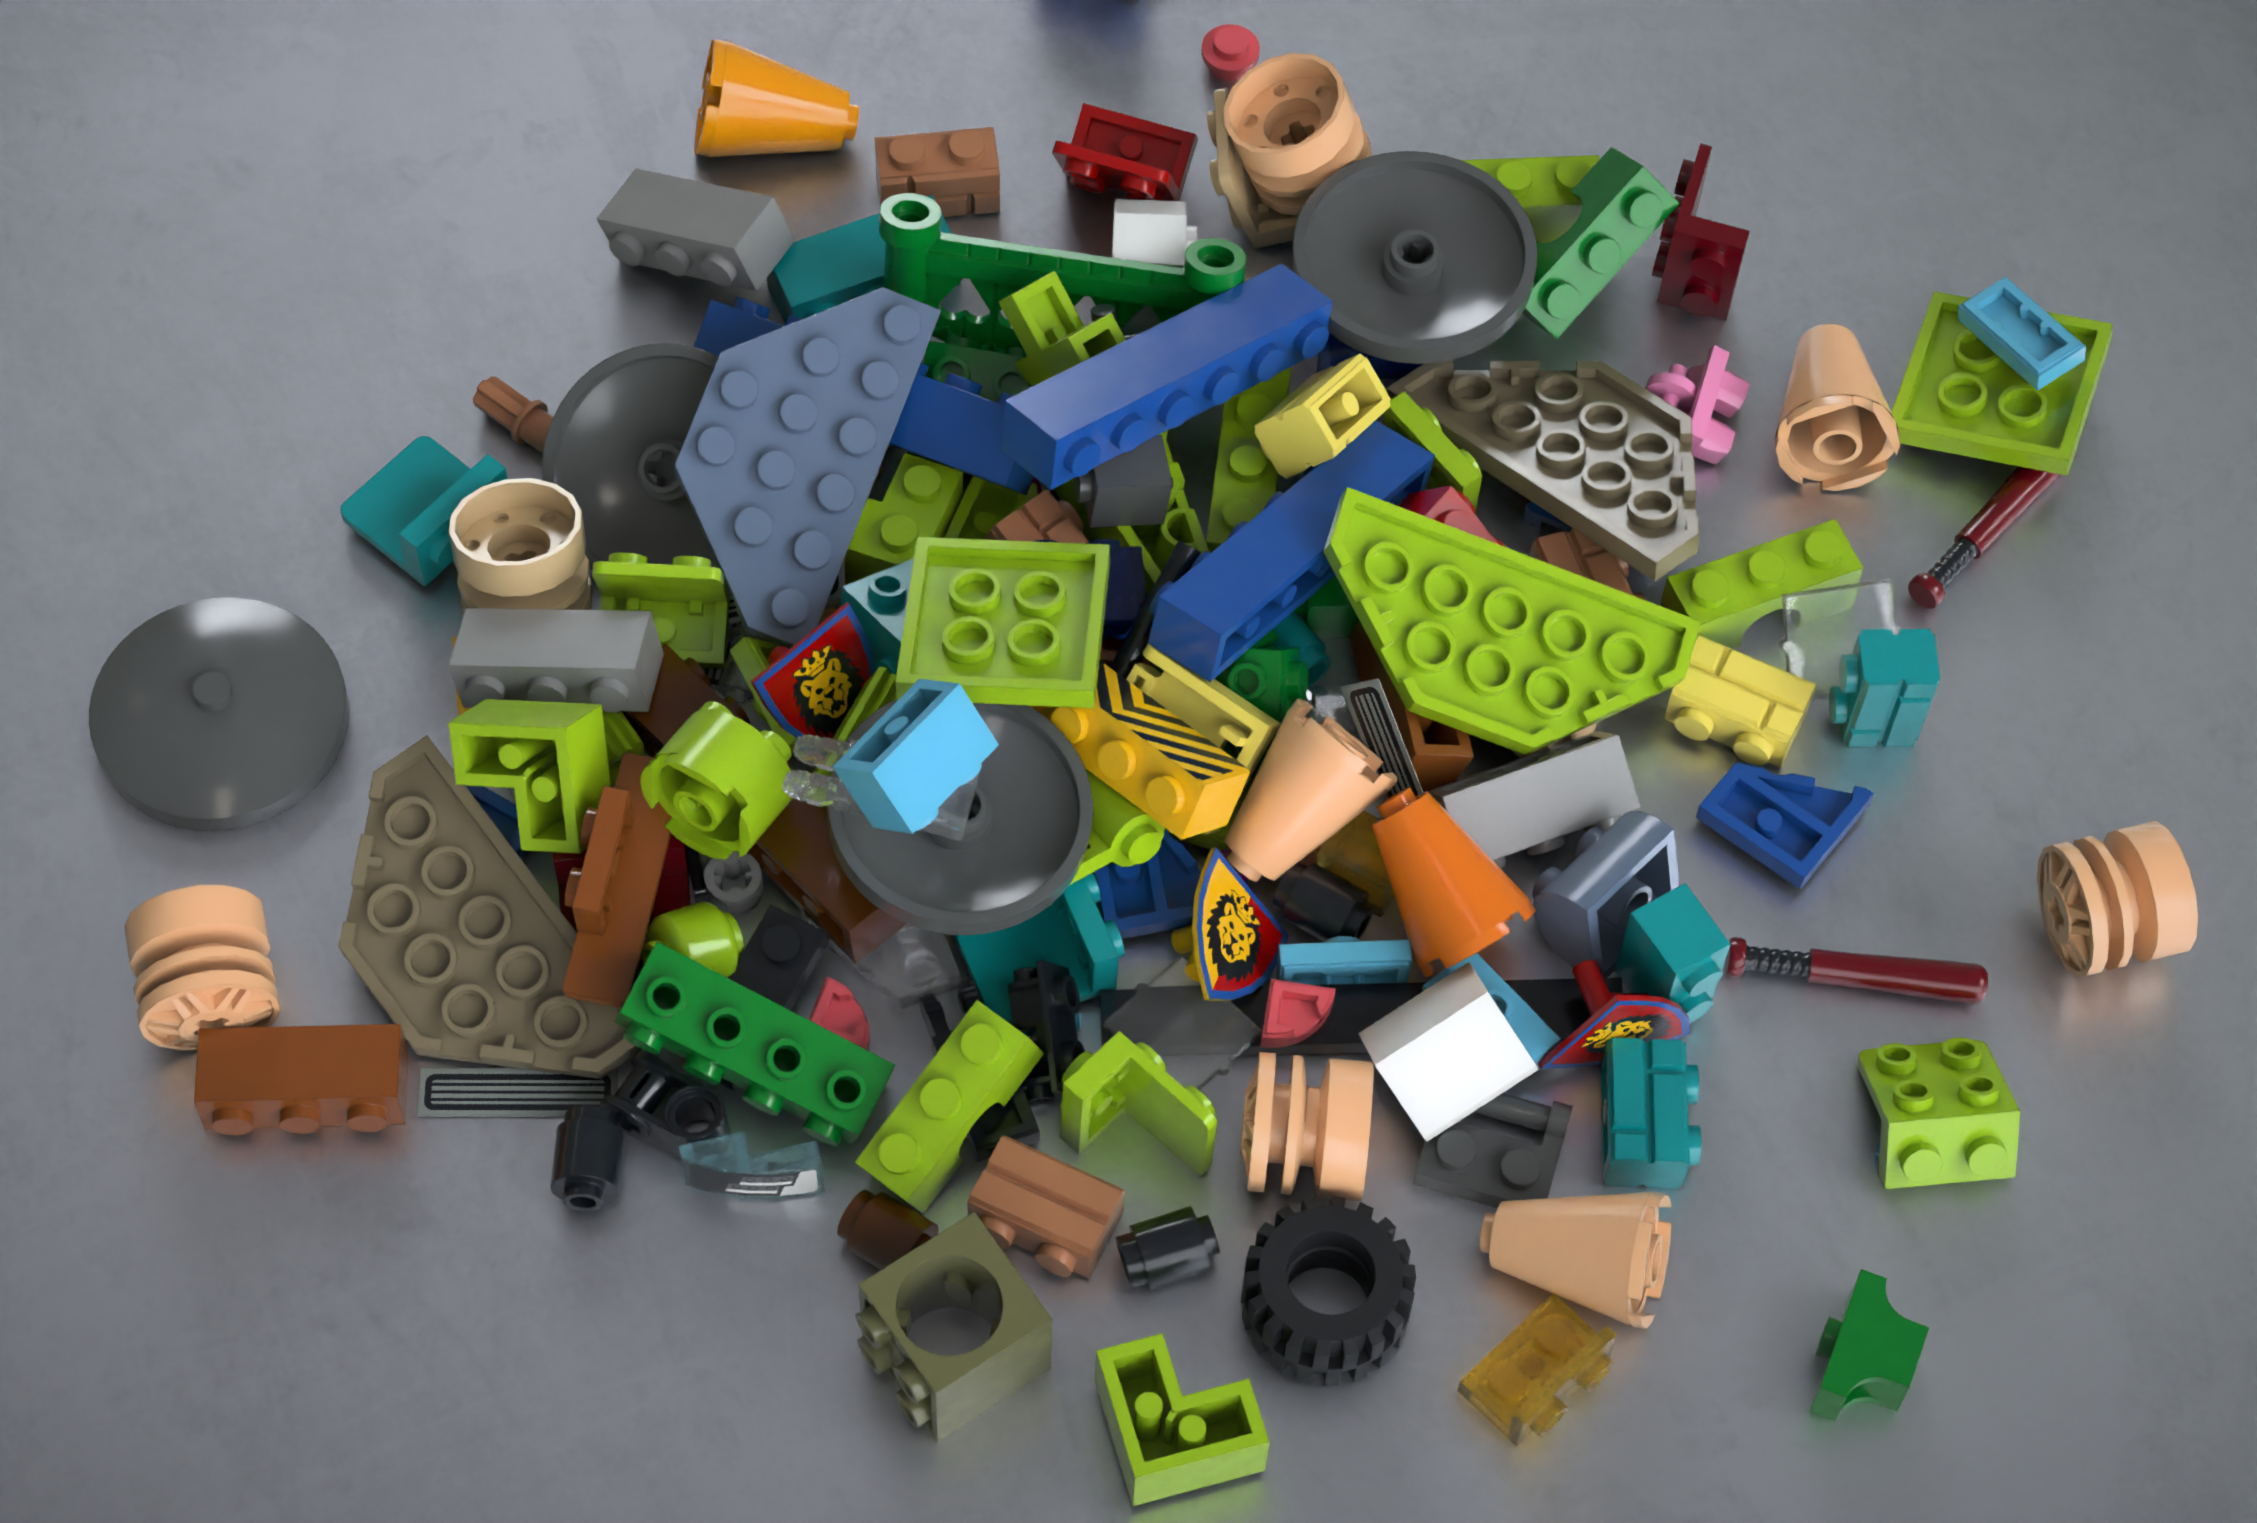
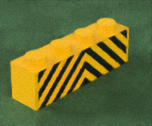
[1028,661,1251,840]

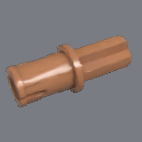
[473,376,553,453]

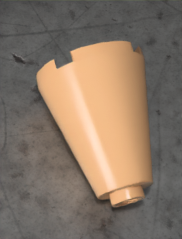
[1775,324,1900,491]
[1224,698,1397,882]
[1480,1192,1672,1329]

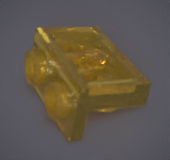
[1457,1294,1617,1447]

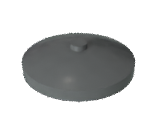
[1292,151,1537,364]
[542,343,719,571]
[89,597,349,831]
[827,700,1093,935]

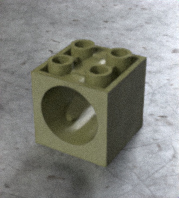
[855,1212,1052,1442]

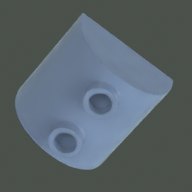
[1532,811,1680,978]

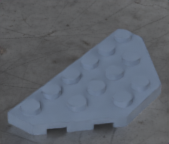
[673,287,941,649]

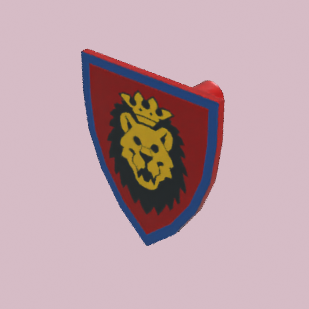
[750,602,875,751]
[1538,960,1690,1069]

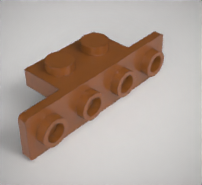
[563,753,672,1008]

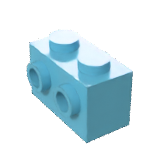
[833,679,999,834]

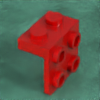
[1052,103,1198,201]

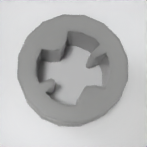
[704,852,763,916]

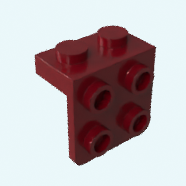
[1652,143,1750,320]

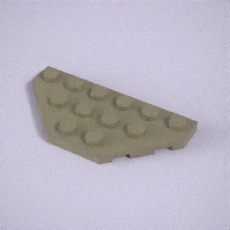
[1386,361,1700,581]
[338,735,643,1079]

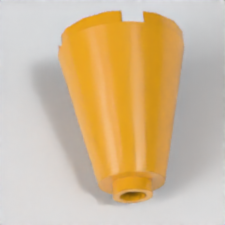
[694,39,859,158]

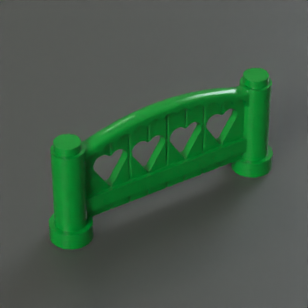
[879,193,1247,354]

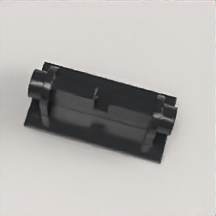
[1008,960,1085,1102]

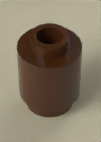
[837,1189,939,1270]

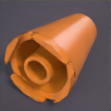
[1371,787,1536,977]

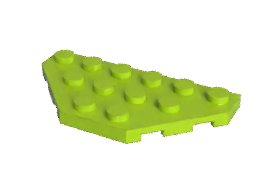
[1323,487,1701,755]

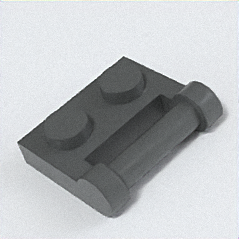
[1413,1093,1573,1208]

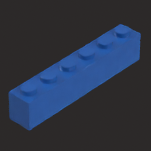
[1000,263,1333,490]
[693,296,1034,496]
[1148,420,1435,682]

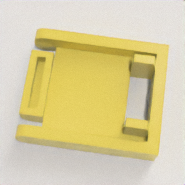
[1126,644,1281,835]

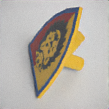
[1171,847,1289,1001]

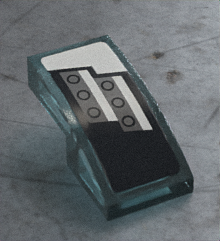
[679,1131,825,1198]

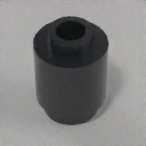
[1272,861,1373,942]
[550,1106,624,1211]
[1115,1206,1220,1290]

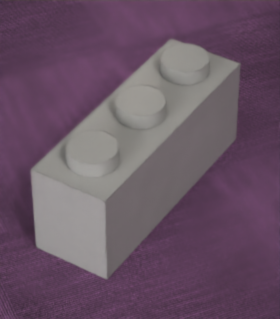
[596,168,796,291]
[448,608,664,712]
[1423,731,1641,868]

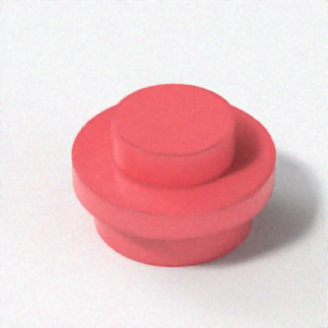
[1201,24,1260,80]

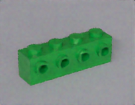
[614,942,896,1146]

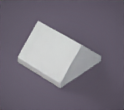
[1358,962,1539,1142]

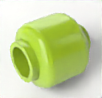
[641,901,744,978]

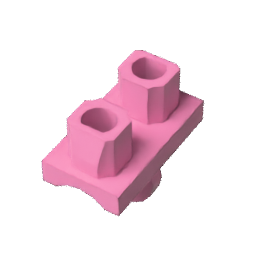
[1645,345,1750,465]

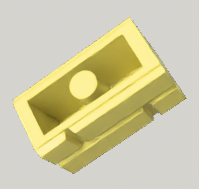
[1254,354,1391,479]
[1664,635,1817,768]

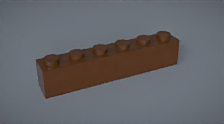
[622,643,907,964]

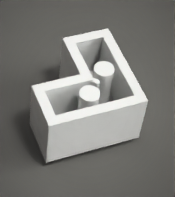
[1112,199,1197,333]

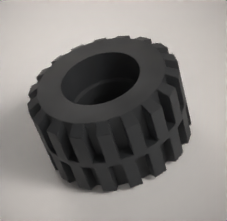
[1241,1196,1416,1386]

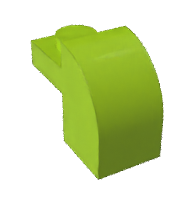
[998,271,1126,387]

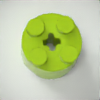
[640,701,795,860]

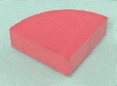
[809,976,870,1051]
[1260,979,1336,1048]

